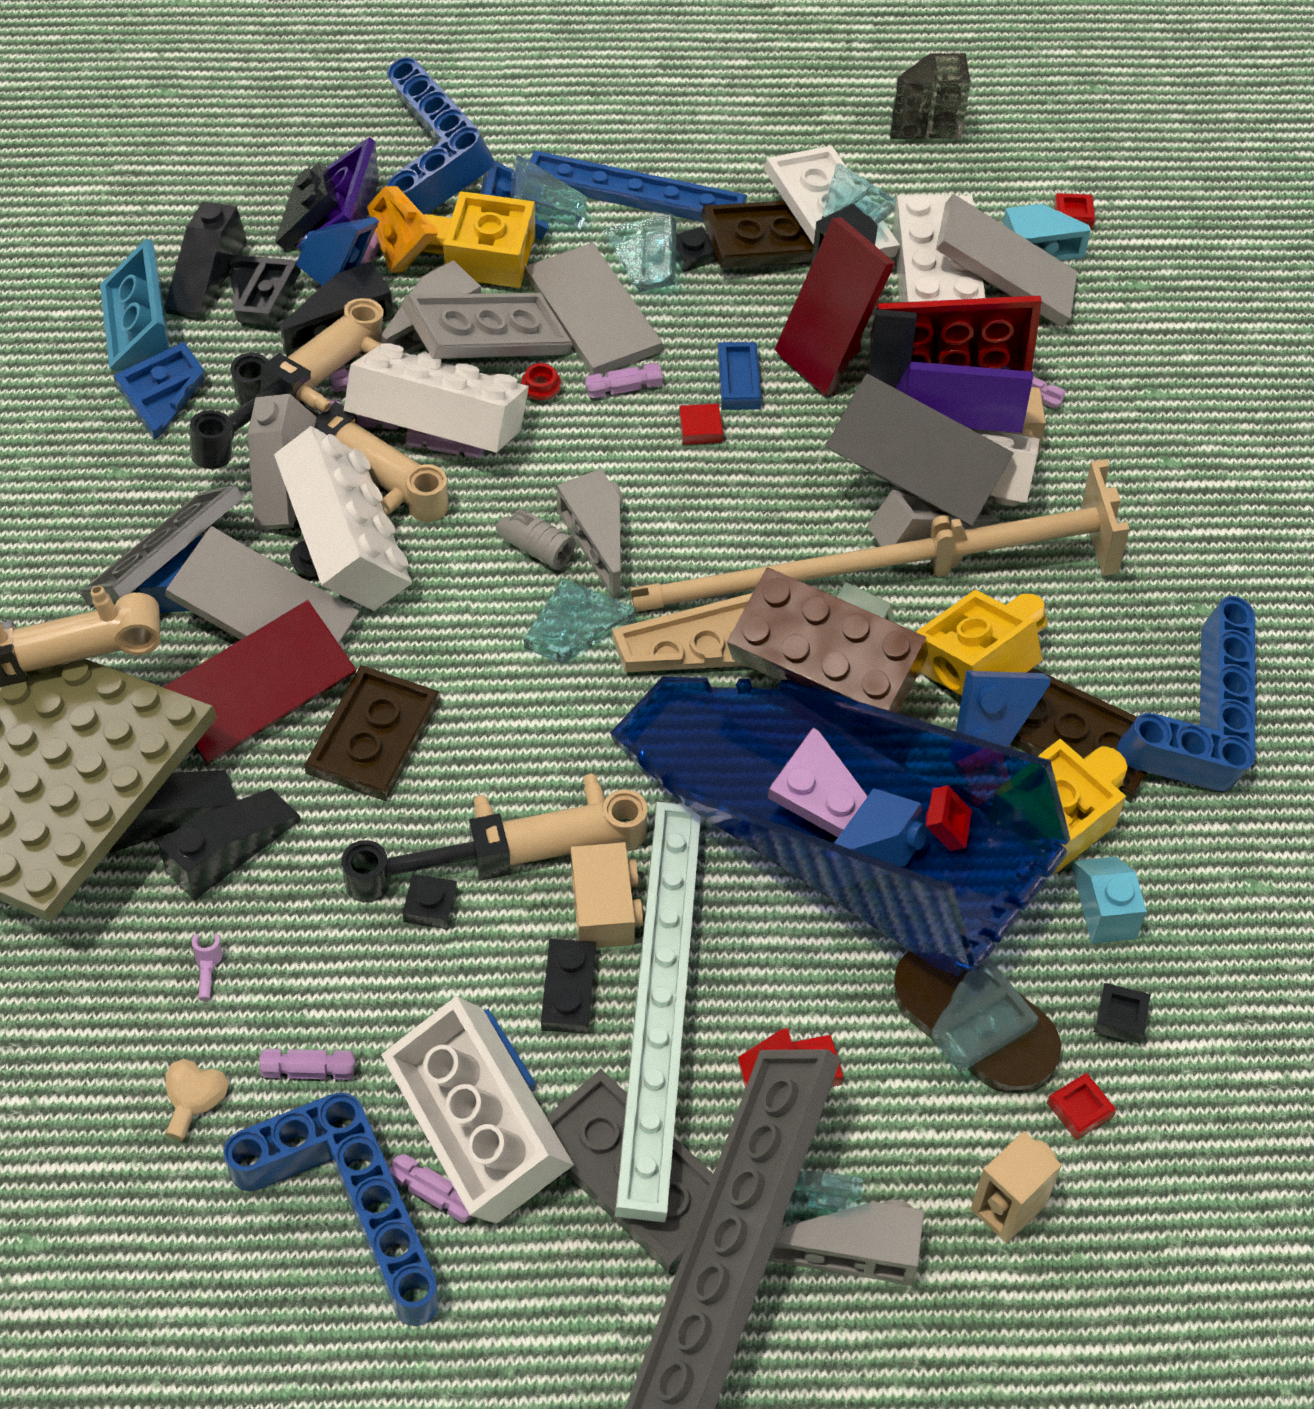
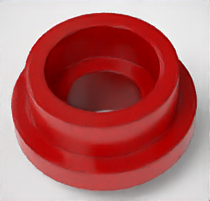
[521,363,561,400]

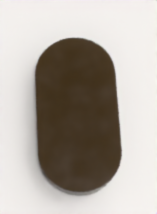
[894,941,1061,1092]

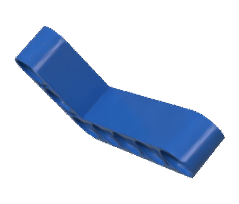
[387,57,494,215]
[1117,596,1255,791]
[223,1092,439,1326]

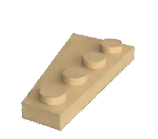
[612,593,753,672]

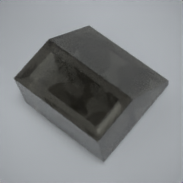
[889,53,971,139]

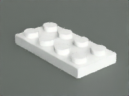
[764,145,900,257]

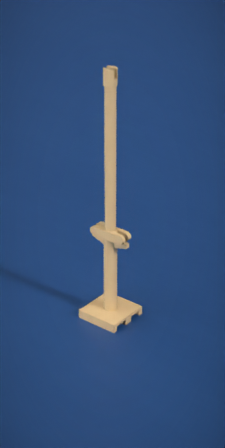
[630,459,1130,613]

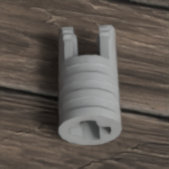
[495,509,576,570]

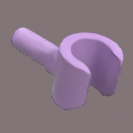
[192,933,223,1001]

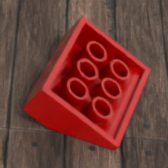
[870,295,1042,372]

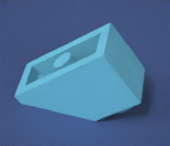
[1003,204,1091,261]
[1071,856,1147,944]

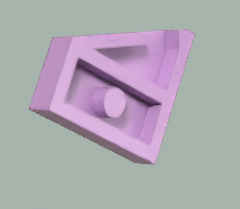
[768,728,868,837]

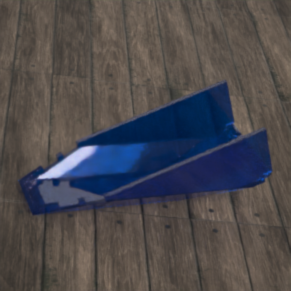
[610,676,1071,976]

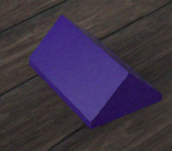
[297,137,379,251]
[896,362,1033,433]

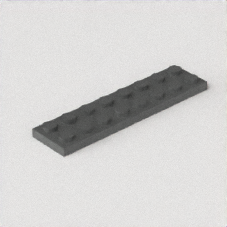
[625,1049,841,1409]

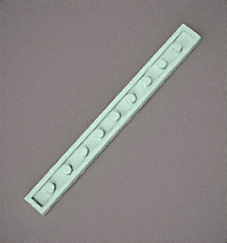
[615,802,702,1222]

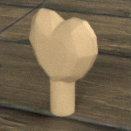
[165,1059,229,1141]

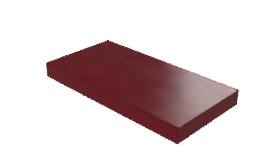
[774,217,895,396]
[163,600,356,765]

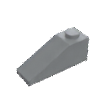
[381,260,481,354]
[248,394,317,530]
[557,469,623,599]
[867,490,1000,547]
[768,1200,924,1286]

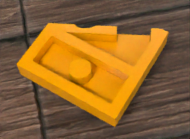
[367,186,438,273]

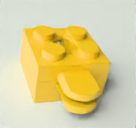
[422,191,535,288]
[916,589,1048,696]
[990,739,1127,874]

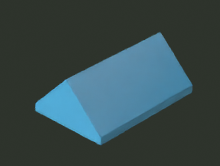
[100,238,170,371]

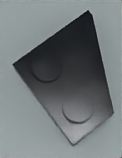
[275,161,338,252]
[229,254,301,325]

